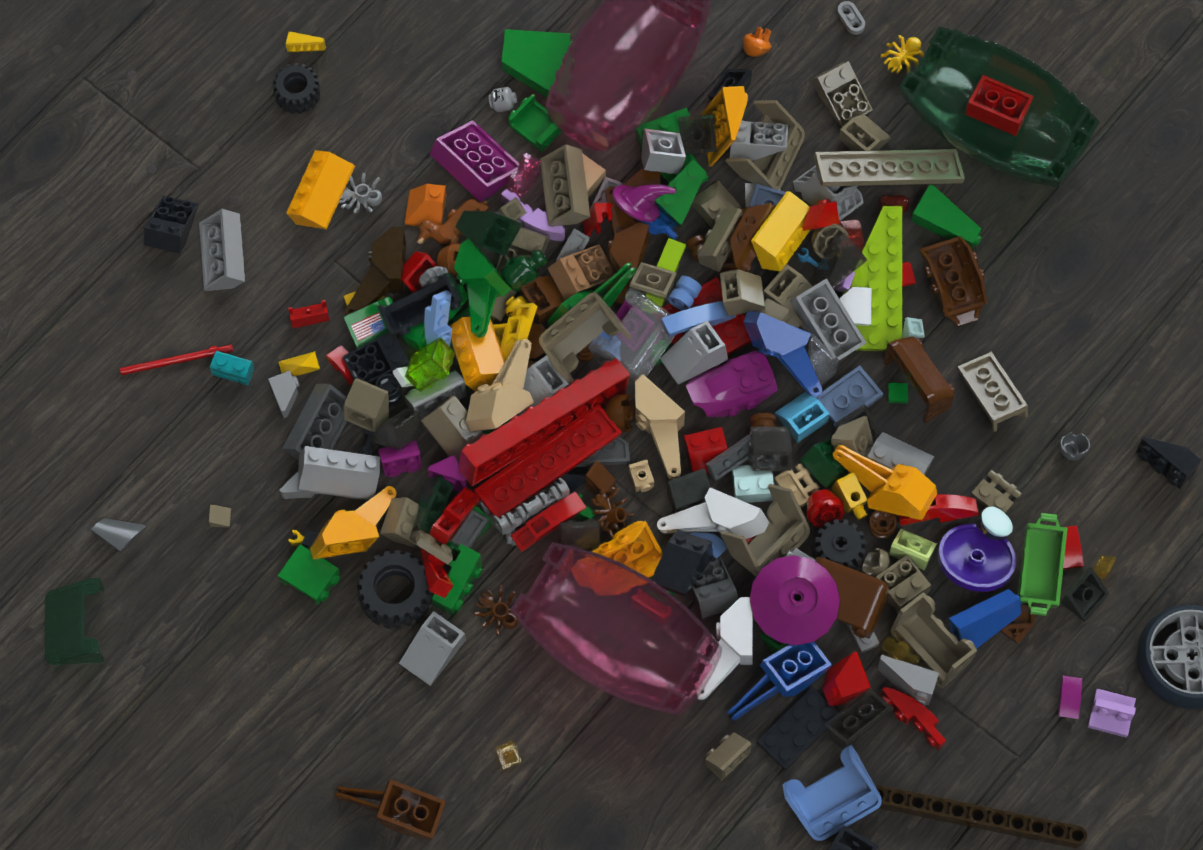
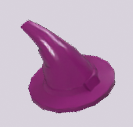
[612,185,676,222]

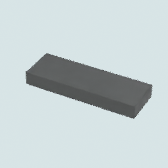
[706,434,759,481]

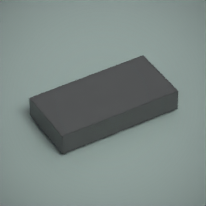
[451,510,489,549]

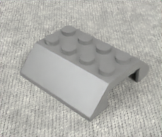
[478,478,569,535]

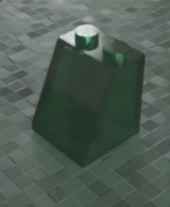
[455,211,523,256]

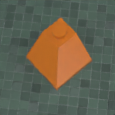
[404,184,447,226]

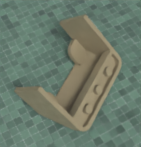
[725,100,805,190]
[539,293,632,384]
[720,484,810,577]

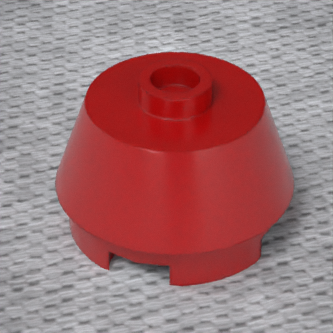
[807,490,844,528]

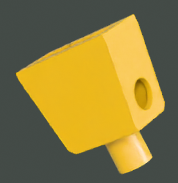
[831,472,868,520]

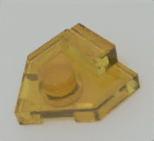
[882,637,920,666]

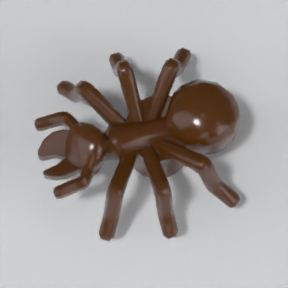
[592,488,634,538]
[473,585,525,635]

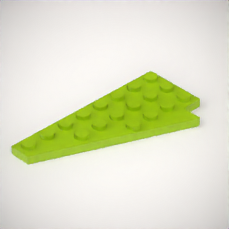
[842,206,902,351]

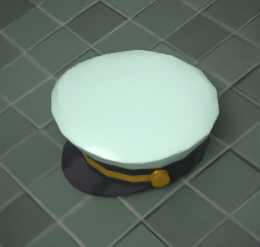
[976,507,1013,541]

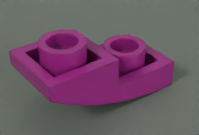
[1058,675,1082,719]

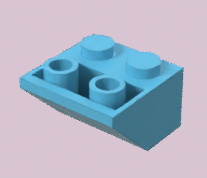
[775,392,830,443]

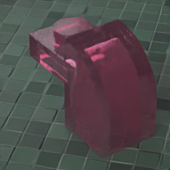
[506,153,541,199]

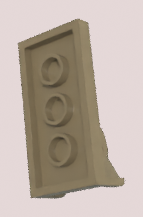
[958,352,1028,432]

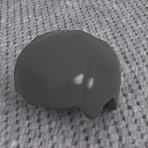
[1058,432,1090,461]

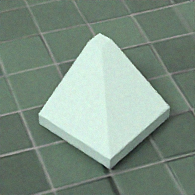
[902,317,925,338]

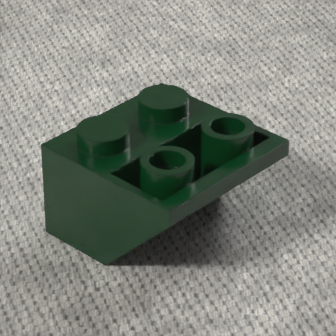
[800,439,850,488]

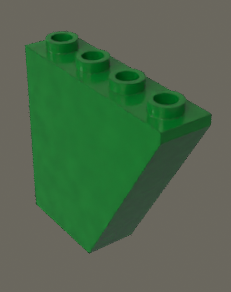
[502,29,574,107]

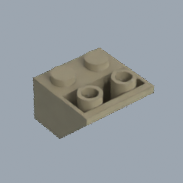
[839,114,891,151]
[720,269,765,316]
[344,378,389,433]
[380,497,434,549]
[876,555,931,614]

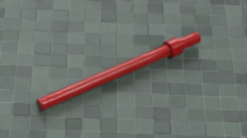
[120,344,234,375]

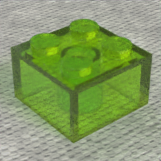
[405,337,455,392]

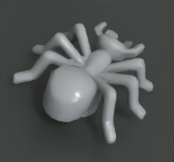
[339,173,382,213]

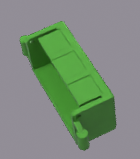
[1018,513,1068,616]

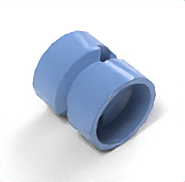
[668,276,702,311]

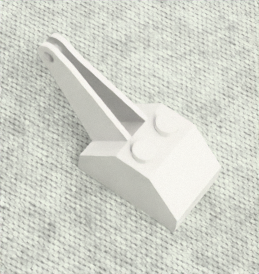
[657,488,770,539]
[695,597,753,700]

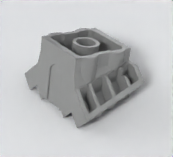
[793,165,864,220]

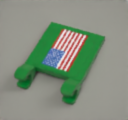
[343,297,393,349]

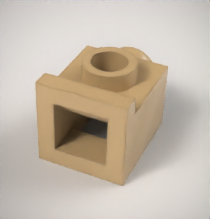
[629,460,654,492]

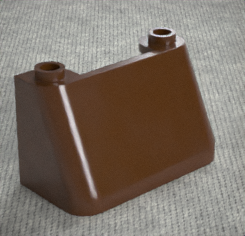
[815,557,888,639]

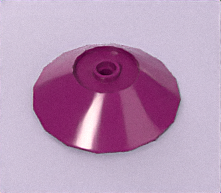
[750,555,840,645]

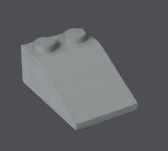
[877,655,939,706]

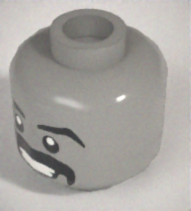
[489,87,517,112]

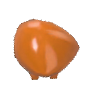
[742,27,772,57]

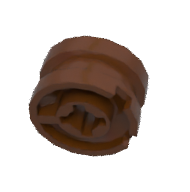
[749,413,777,437]
[868,510,897,539]

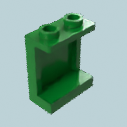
[508,94,566,152]
[278,545,341,605]

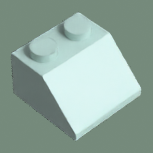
[732,464,774,503]

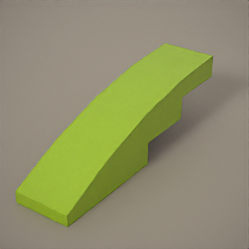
[640,238,686,316]

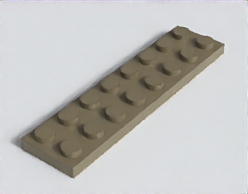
[814,149,965,186]

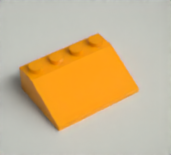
[700,86,748,167]

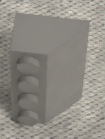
[199,209,245,291]
[790,278,866,366]
[298,446,380,500]

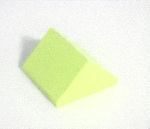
[889,529,936,570]

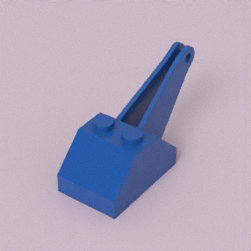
[744,311,822,397]
[727,642,832,721]

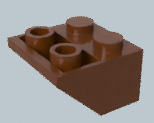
[520,276,565,324]

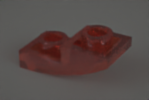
[840,220,865,258]

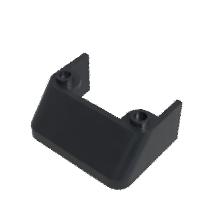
[377,273,463,336]

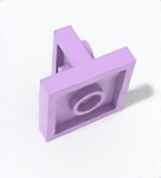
[1088,689,1136,738]

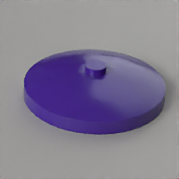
[937,524,1016,592]

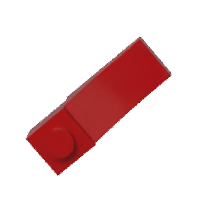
[430,487,480,545]

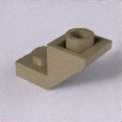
[489,197,527,235]

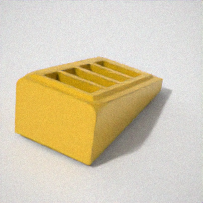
[286,32,326,52]

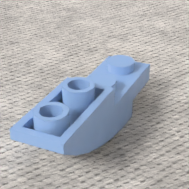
[424,290,453,365]

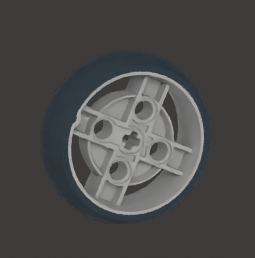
[1137,604,1203,709]

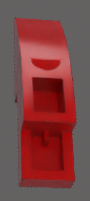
[511,492,587,552]
[899,494,979,526]
[881,687,946,750]

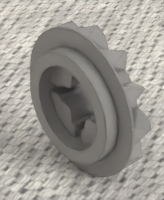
[419,267,448,287]

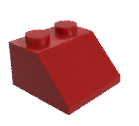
[684,427,727,475]

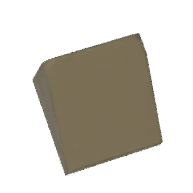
[209,505,231,528]

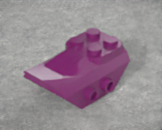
[685,351,778,417]

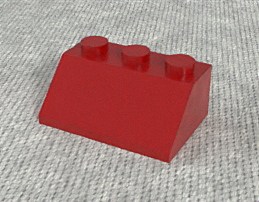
[965,75,1034,136]

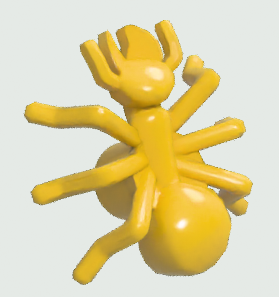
[880,35,929,78]

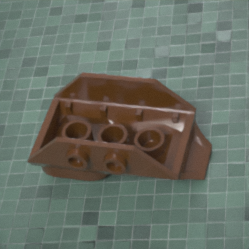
[720,203,777,273]
[919,236,988,326]

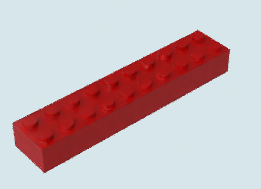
[458,358,630,486]

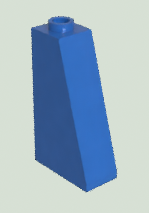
[949,589,1022,649]

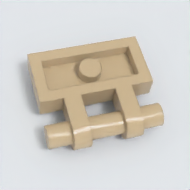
[774,463,820,508]

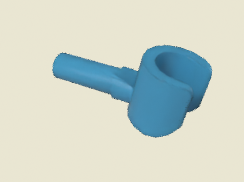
[798,248,822,269]

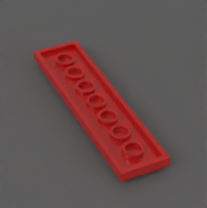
[474,403,622,519]

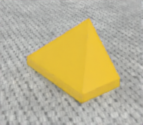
[278,351,320,377]

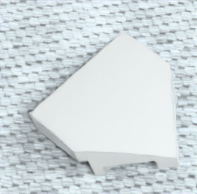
[840,287,872,326]

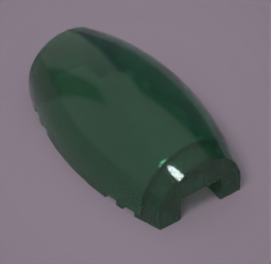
[899,27,1100,188]

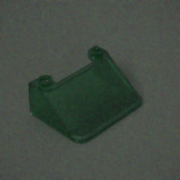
[45,578,104,665]

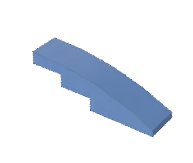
[661,301,736,337]

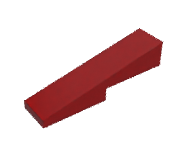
[420,547,453,598]

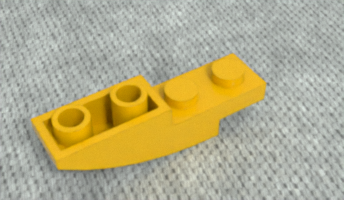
[503,303,537,361]

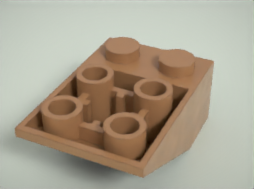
[548,244,615,301]

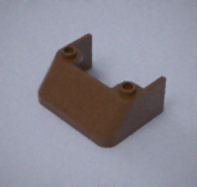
[883,336,955,423]

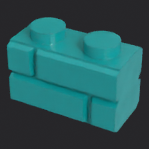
[210,351,254,385]

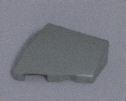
[91,518,146,554]

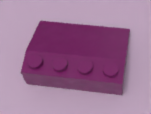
[430,120,524,202]

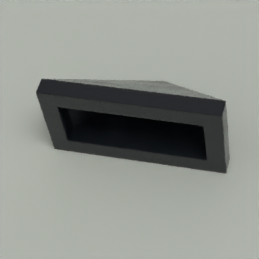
[556,467,589,493]

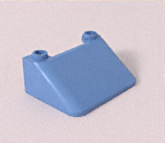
[782,744,882,841]

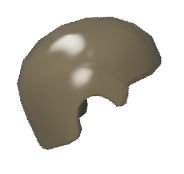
[862,548,890,578]

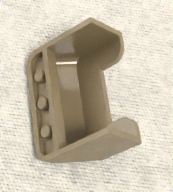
[891,592,977,688]

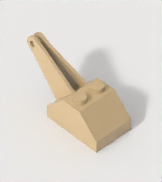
[466,339,534,431]
[635,375,685,480]

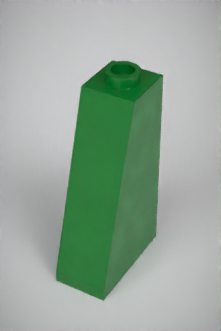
[911,184,982,249]

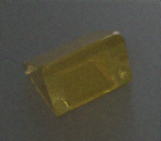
[1093,556,1116,579]
[495,741,522,769]

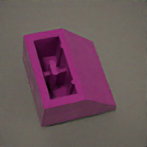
[378,440,422,477]

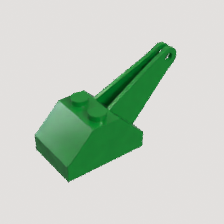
[454,238,512,338]
[547,263,636,327]

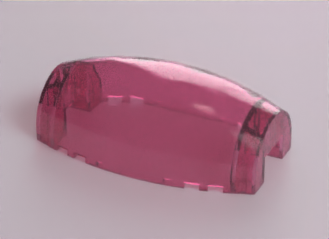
[545,0,711,152]
[511,542,722,716]

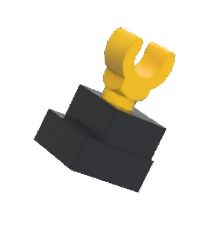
[288,530,319,550]

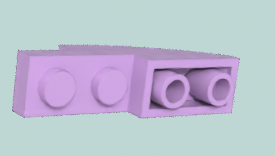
[501,189,565,242]

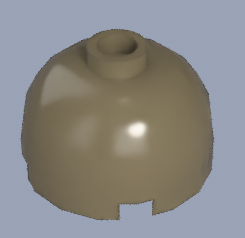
[811,223,850,261]

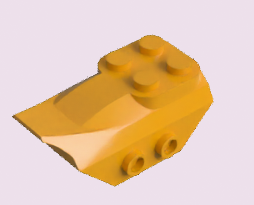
[571,521,663,596]

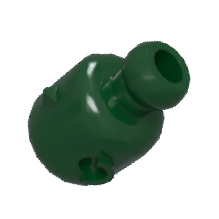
[501,250,548,292]

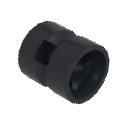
[375,374,402,406]

